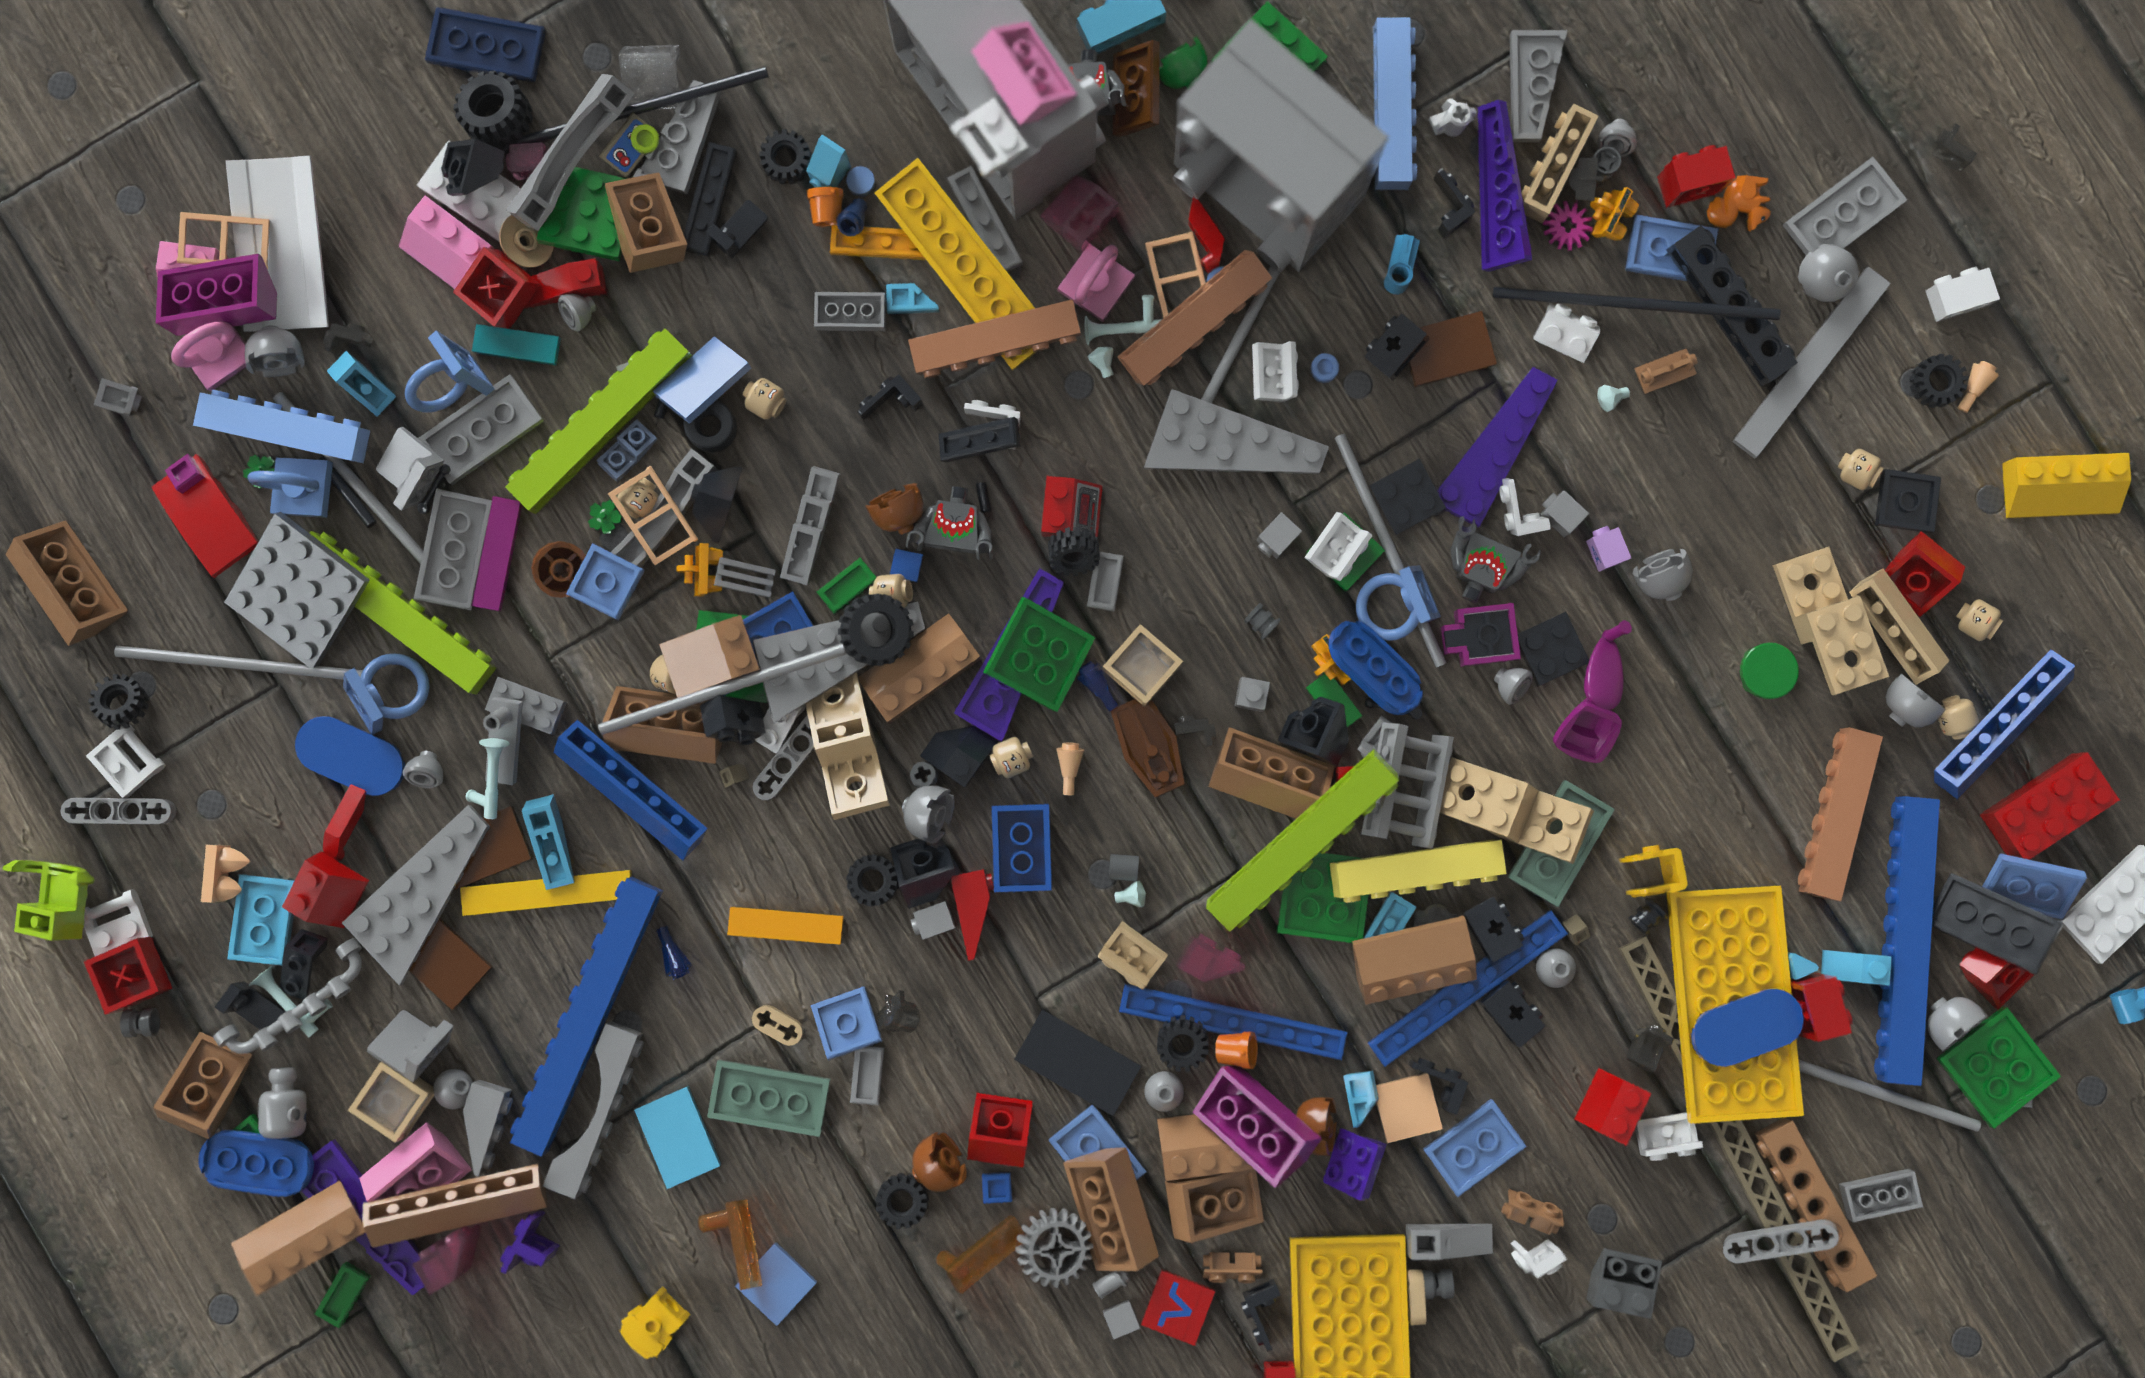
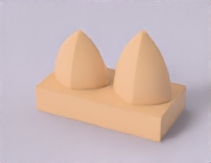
[201,845,250,903]

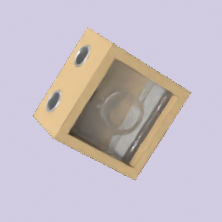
[1102,624,1183,707]
[348,1062,434,1143]

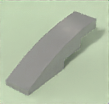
[780,466,840,585]

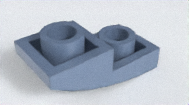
[597,419,657,483]

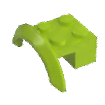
[2,860,95,941]

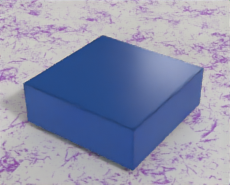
[890,549,923,583]
[982,1172,1012,1204]

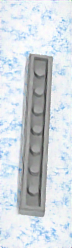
[1732,267,1891,458]

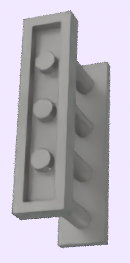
[1361,723,1454,849]

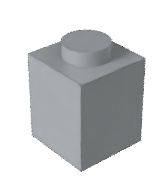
[1539,490,1589,537]
[1256,512,1302,559]
[1234,677,1270,712]
[911,900,956,940]

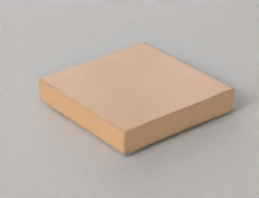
[1376,1073,1443,1143]

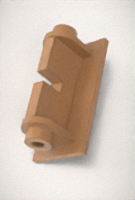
[1634,348,1697,394]
[1501,1189,1564,1235]
[1203,1252,1262,1283]

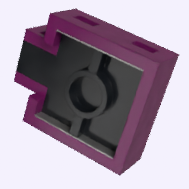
[1440,603,1521,667]

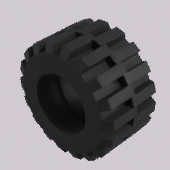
[454,71,533,150]
[838,594,914,666]

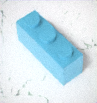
[1077,0,1166,54]

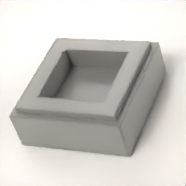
[1103,1300,1140,1339]

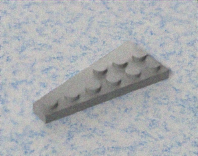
[1143,389,1329,474]
[753,602,925,724]
[342,805,490,985]

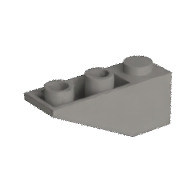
[463,1080,513,1176]
[1406,1224,1493,1260]

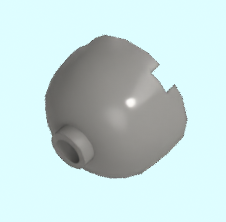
[1798,244,1859,302]
[245,325,305,377]
[1632,549,1693,601]
[1886,674,1946,727]
[902,785,954,844]
[1927,997,1988,1051]

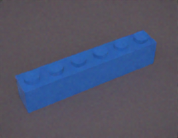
[1934,650,2075,799]
[553,720,708,861]

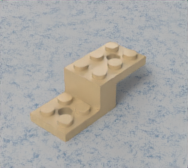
[1773,547,1889,695]
[805,672,890,820]
[1440,757,1594,864]

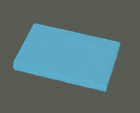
[227,874,295,966]
[634,1086,721,1189]

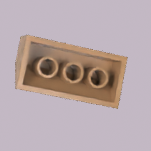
[6,520,128,646]
[859,613,981,724]
[602,686,722,764]
[1209,727,1335,819]
[1352,916,1477,1005]
[1157,1114,1254,1181]
[1063,1147,1159,1271]
[231,1181,365,1296]

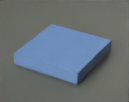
[566,543,645,621]
[810,986,883,1060]
[735,1242,817,1326]

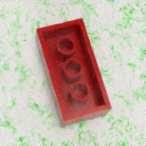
[1979,752,2120,860]

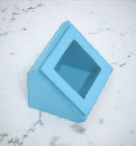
[1788,952,1819,980]

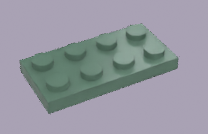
[1507,780,1615,907]
[707,1059,831,1137]

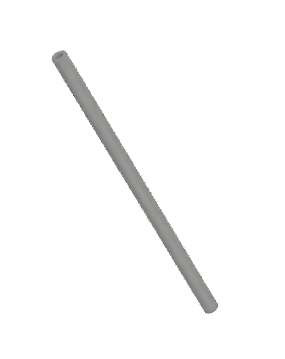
[1201,266,1279,403]
[273,392,423,564]
[1335,433,1446,668]
[598,643,847,735]
[114,646,363,680]
[1798,1059,1981,1132]

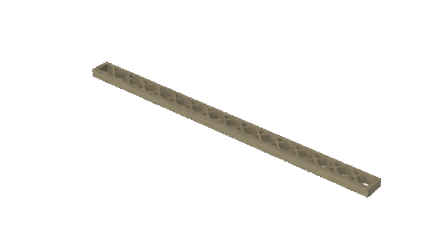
[1618,936,1860,1362]

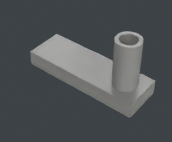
[483,697,523,785]

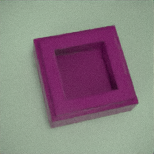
[165,453,205,494]

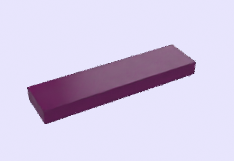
[471,496,522,612]

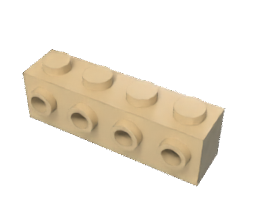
[1521,104,1599,223]
[1849,568,1950,685]

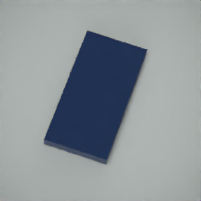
[425,7,546,83]

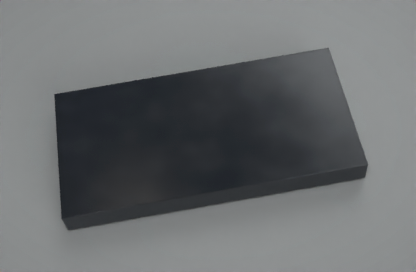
[1932,873,2063,976]
[1014,1009,1141,1116]

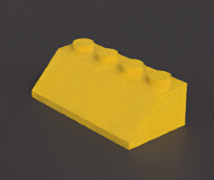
[2002,453,2131,518]

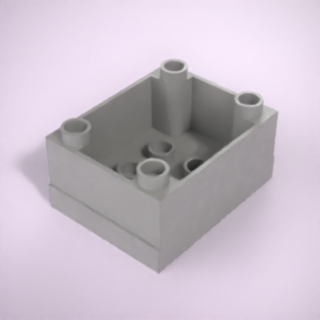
[883,0,1108,220]
[1172,19,1389,272]

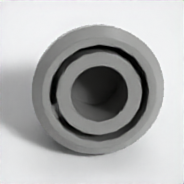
[1597,119,1637,157]
[558,293,596,332]
[1494,667,1533,705]
[402,751,443,788]
[1536,948,1576,988]
[433,1069,473,1109]
[1144,1071,1184,1112]

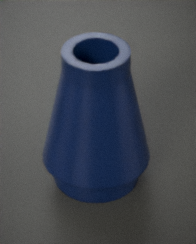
[837,198,868,236]

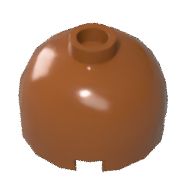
[865,483,924,534]
[531,541,586,598]
[1296,1097,1337,1156]
[912,1132,966,1192]

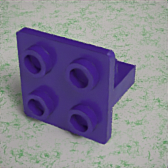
[1323,1128,1387,1201]
[500,1210,560,1274]

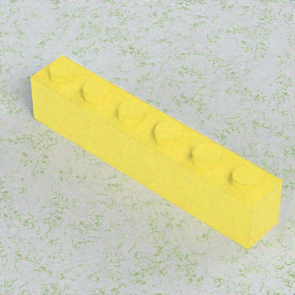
[1329,839,1507,902]

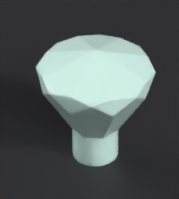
[1087,347,1113,378]
[1597,385,1630,412]
[1115,880,1146,907]

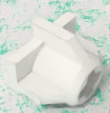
[1429,98,1477,136]

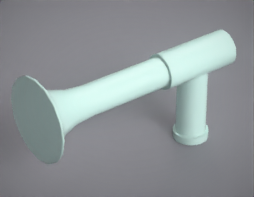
[1085,295,1162,345]
[466,738,510,819]
[249,965,333,1038]

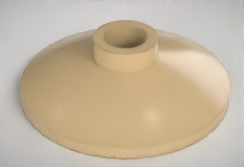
[499,215,554,268]

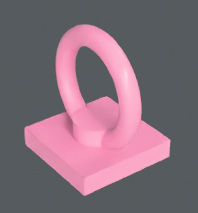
[1058,243,1135,322]
[171,321,246,391]

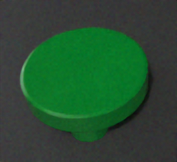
[1740,643,1799,699]

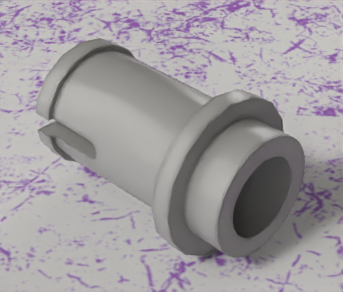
[1092,1271,1131,1299]

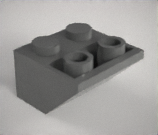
[1586,1248,1662,1319]

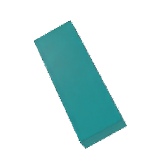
[472,324,561,366]

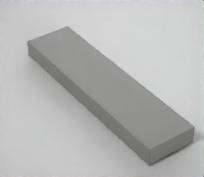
[947,165,1023,272]

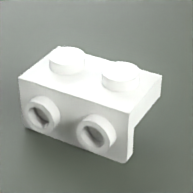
[1533,303,1600,363]
[1252,341,1299,402]
[1304,512,1372,581]
[1635,1112,1703,1161]
[1510,1239,1567,1278]

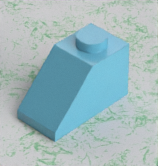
[806,135,851,188]
[327,351,396,416]
[1821,950,1891,985]

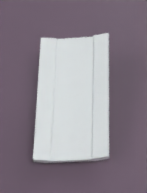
[225,156,329,332]

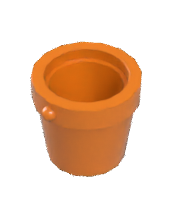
[807,187,844,227]
[1215,1031,1258,1069]

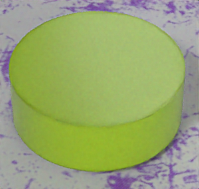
[631,124,659,154]

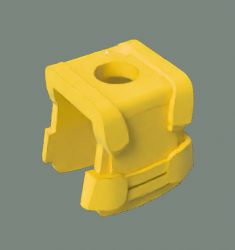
[1619,845,1688,898]
[620,1286,691,1359]

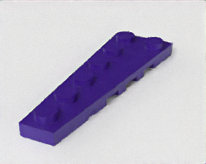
[1478,100,1532,272]
[1437,367,1558,527]
[954,568,1064,742]
[301,1139,438,1296]

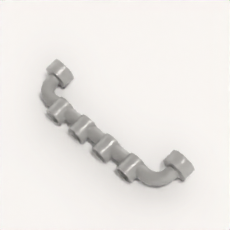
[213,938,362,1054]

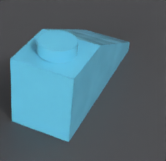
[522,794,575,890]

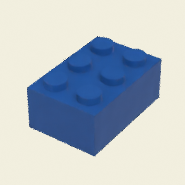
[992,804,1052,892]

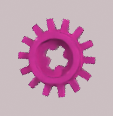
[1543,201,1593,251]

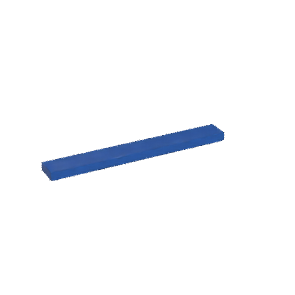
[1367,910,1568,1067]
[1119,984,1347,1060]

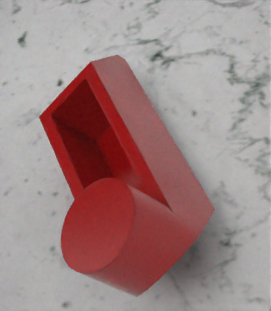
[1188,196,1225,273]
[323,784,366,861]

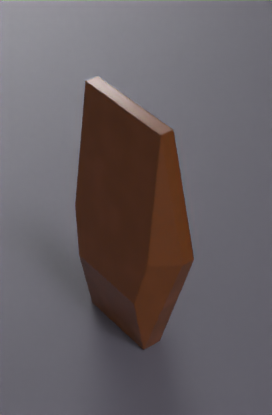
[1111,699,1185,798]

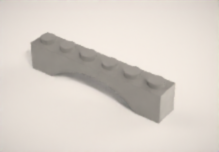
[506,74,635,231]
[611,448,718,568]
[543,1021,644,1199]

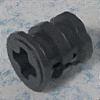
[1628,897,1668,936]

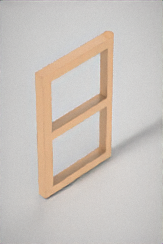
[177,212,270,270]
[1145,231,1206,318]
[608,466,698,565]

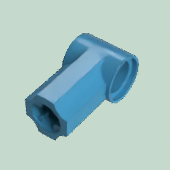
[1384,234,1420,295]
[2109,987,2145,1024]

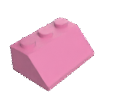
[972,21,1077,125]
[399,195,494,289]
[359,1122,471,1202]

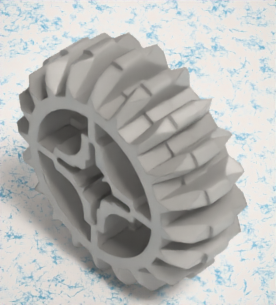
[1015,1208,1093,1288]

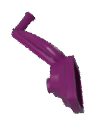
[1553,620,1632,763]

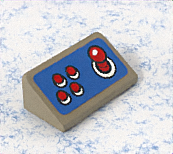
[599,112,659,177]

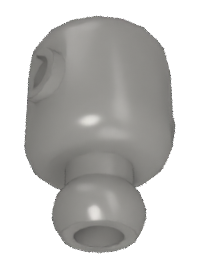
[258,1067,307,1139]

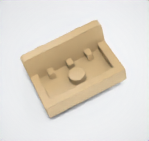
[1098,921,1168,990]

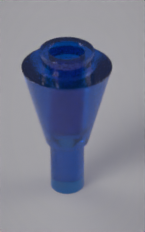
[1077,661,1118,711]
[656,926,692,979]

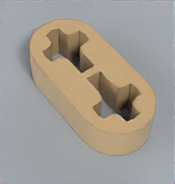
[752,1005,804,1046]
[1406,1269,1426,1325]

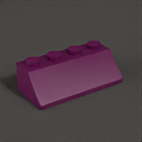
[156,254,277,336]
[1193,1065,1322,1187]

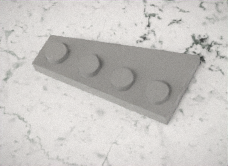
[1510,30,1567,142]
[633,80,722,195]

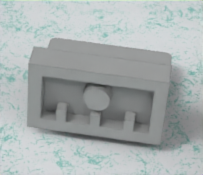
[376,427,445,511]
[367,1010,453,1083]

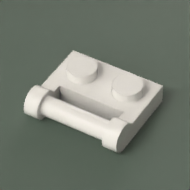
[950,98,1028,178]
[86,723,166,798]
[84,889,153,956]

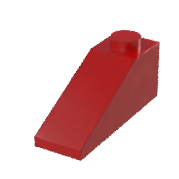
[525,258,607,308]
[951,869,994,961]

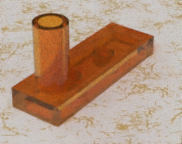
[698,1199,762,1291]
[936,1215,1025,1294]

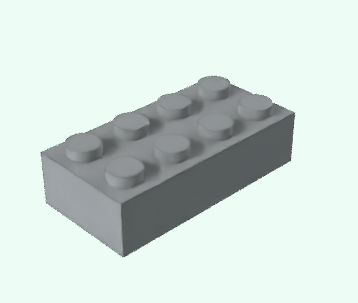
[814,292,886,331]
[485,677,567,735]
[1839,1169,1923,1222]

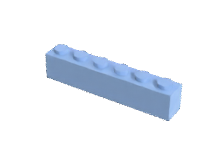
[1373,18,1417,190]
[193,389,370,463]

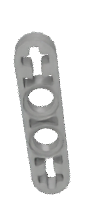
[753,715,815,800]
[61,798,177,824]
[1723,1220,1839,1263]

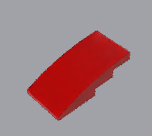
[151,454,259,578]

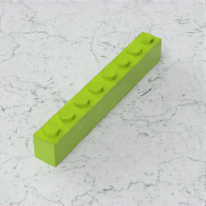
[505,329,692,514]
[310,531,497,695]
[1206,749,1399,932]

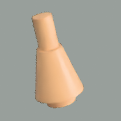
[1957,361,1999,413]
[1056,742,1084,795]

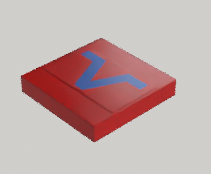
[1141,1269,1215,1346]

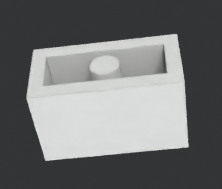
[1926,267,2000,322]

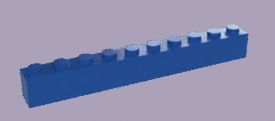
[1874,796,1940,1086]
[510,877,663,1157]

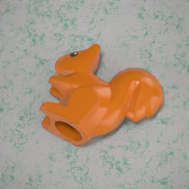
[1707,175,1771,231]

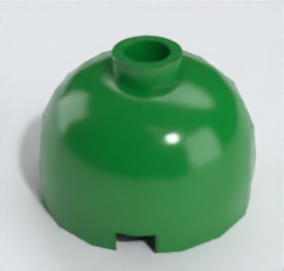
[1159,36,1208,90]

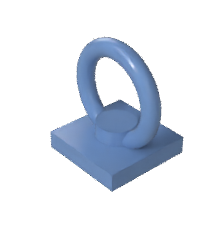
[405,330,495,413]
[248,458,333,518]
[1356,565,1441,641]
[343,653,430,735]

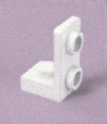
[964,400,1021,449]
[1499,478,1551,536]
[755,705,806,753]

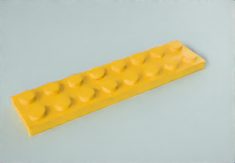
[875,158,1036,370]

